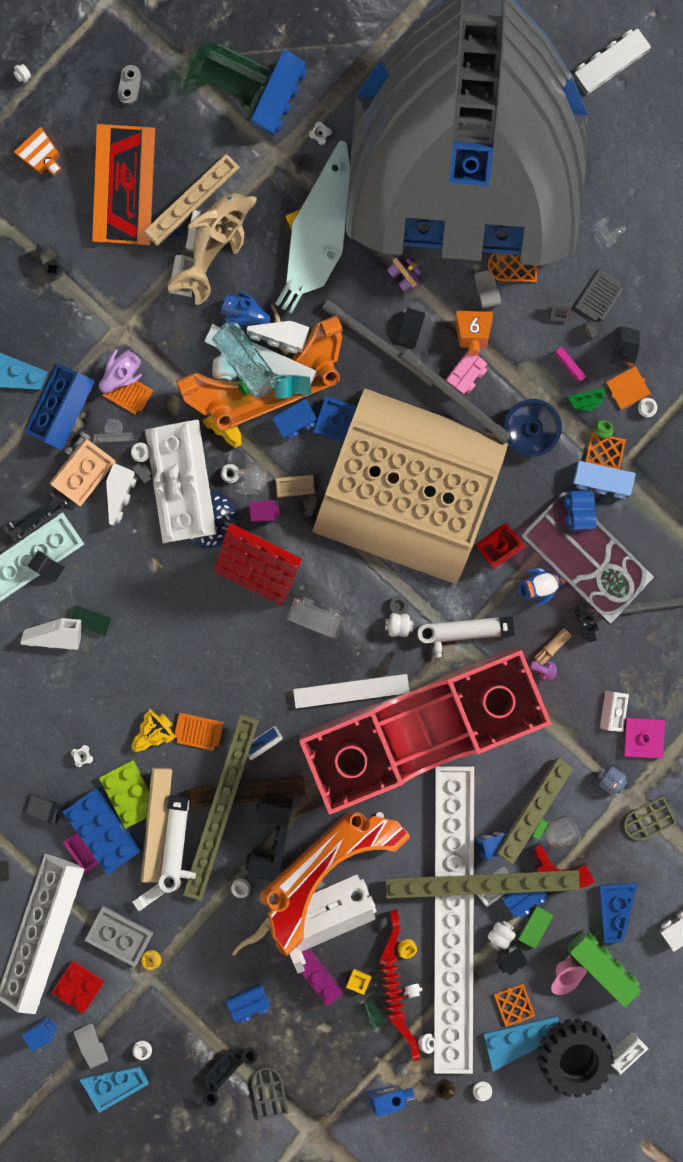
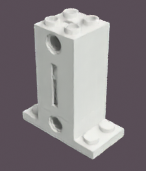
[269,875,377,974]

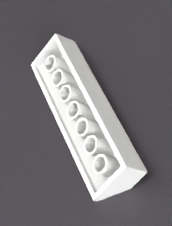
[0,854,84,1014]

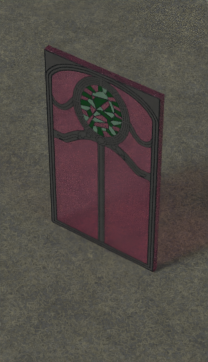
[519,489,655,625]

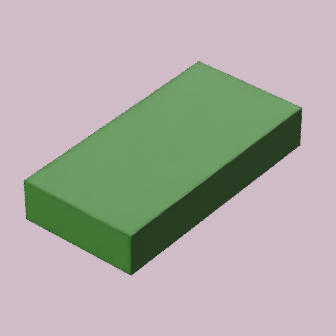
[518,906,554,949]

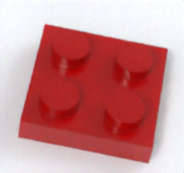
[52,960,105,1014]

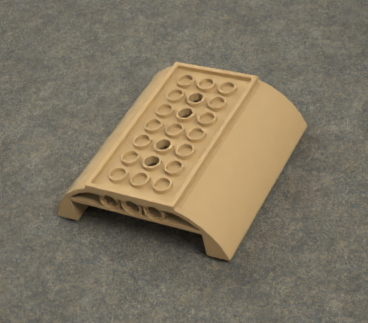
[313,388,508,584]

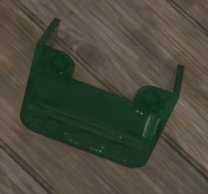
[179,41,273,122]

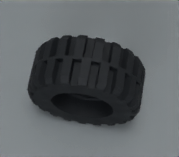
[537,1018,614,1098]

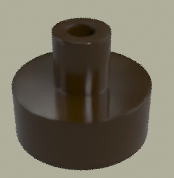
[435,1079,455,1100]

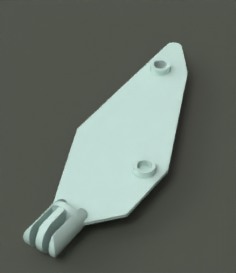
[275,141,350,314]

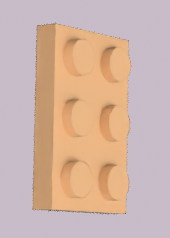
[50,438,116,506]

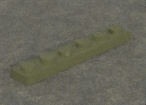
[496,758,573,864]

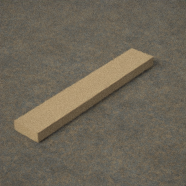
[144,153,240,246]
[141,768,172,882]

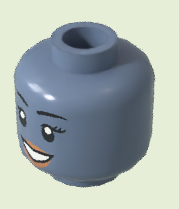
[598,767,627,795]

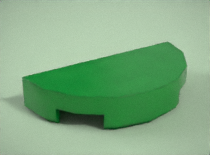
[567,388,605,411]

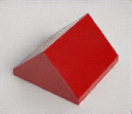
[476,523,526,569]

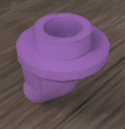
[530,661,557,680]

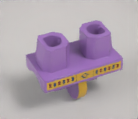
[388,256,422,292]

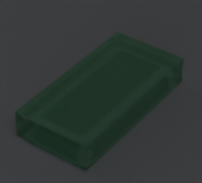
[71,605,112,636]

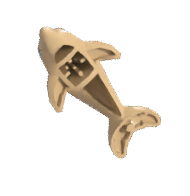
[167,193,257,305]

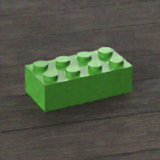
[566,930,641,1007]

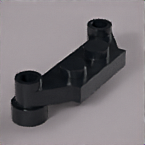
[2,489,69,543]
[203,1047,258,1107]

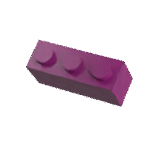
[249,500,280,523]
[292,948,343,1006]

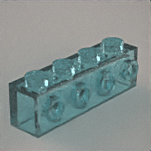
[212,322,280,398]

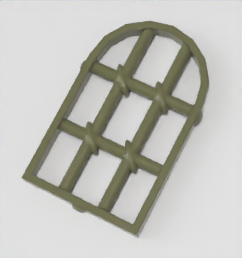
[624,796,677,840]

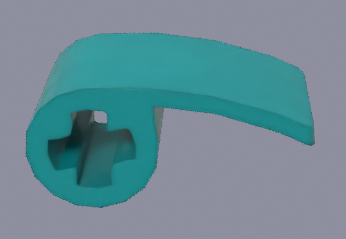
[273,375,311,399]

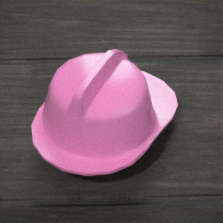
[551,955,587,995]

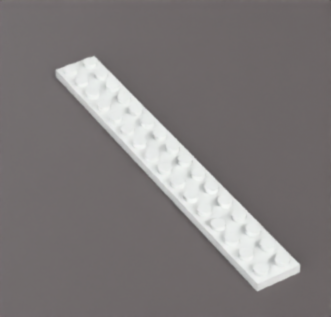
[434,766,474,1074]

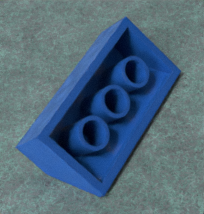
[251,49,308,137]
[24,363,95,450]

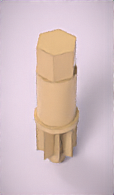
[534,628,572,666]

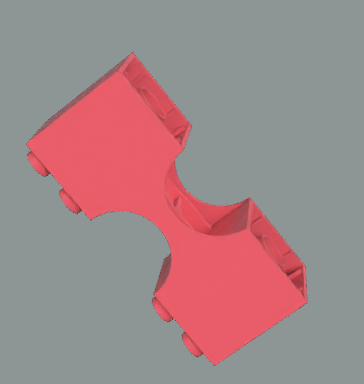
[299,646,552,815]

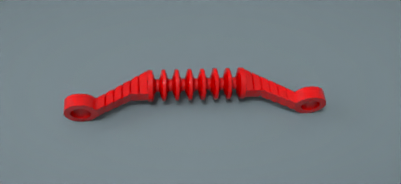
[378,909,421,1062]

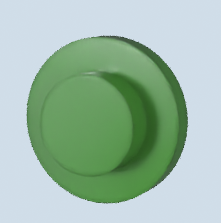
[594,420,613,438]

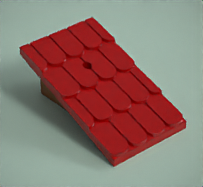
[214,523,303,606]

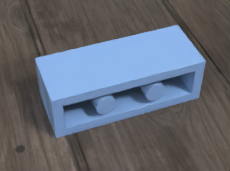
[572,461,636,499]

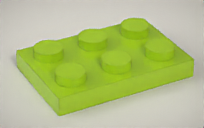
[99,760,150,829]

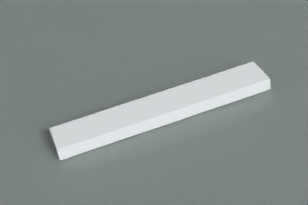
[204,324,317,383]
[293,674,409,708]

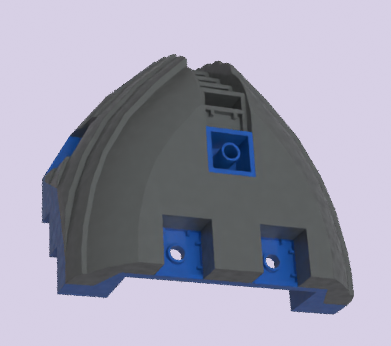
[346,0,588,266]

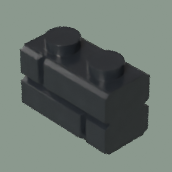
[496,942,528,976]

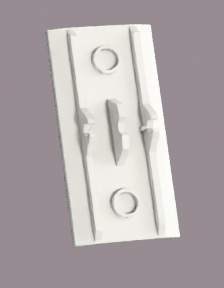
[145,420,216,543]

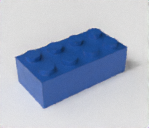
[63,788,141,875]

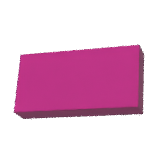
[555,347,586,382]
[63,832,99,873]

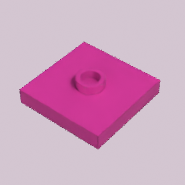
[624,718,665,758]

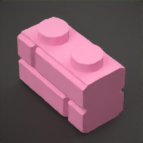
[445,352,488,395]

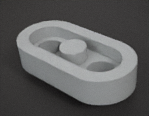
[118,65,141,105]

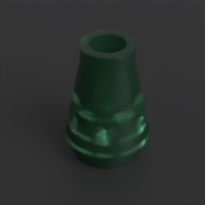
[363,1000,385,1030]

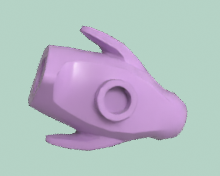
[98,349,142,394]

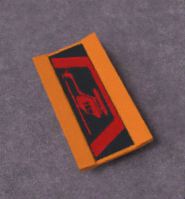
[92,124,155,245]

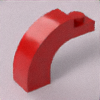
[533,842,595,888]

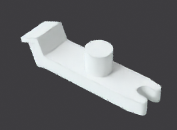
[133,877,174,911]

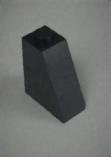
[611,326,640,368]

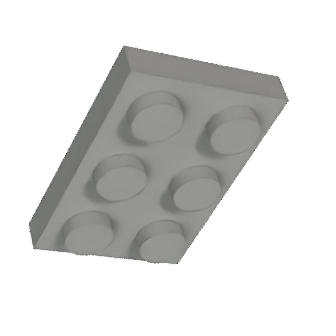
[85,906,154,967]

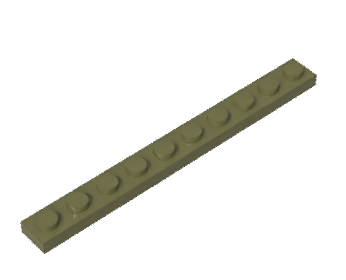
[183,714,259,901]
[386,870,580,898]

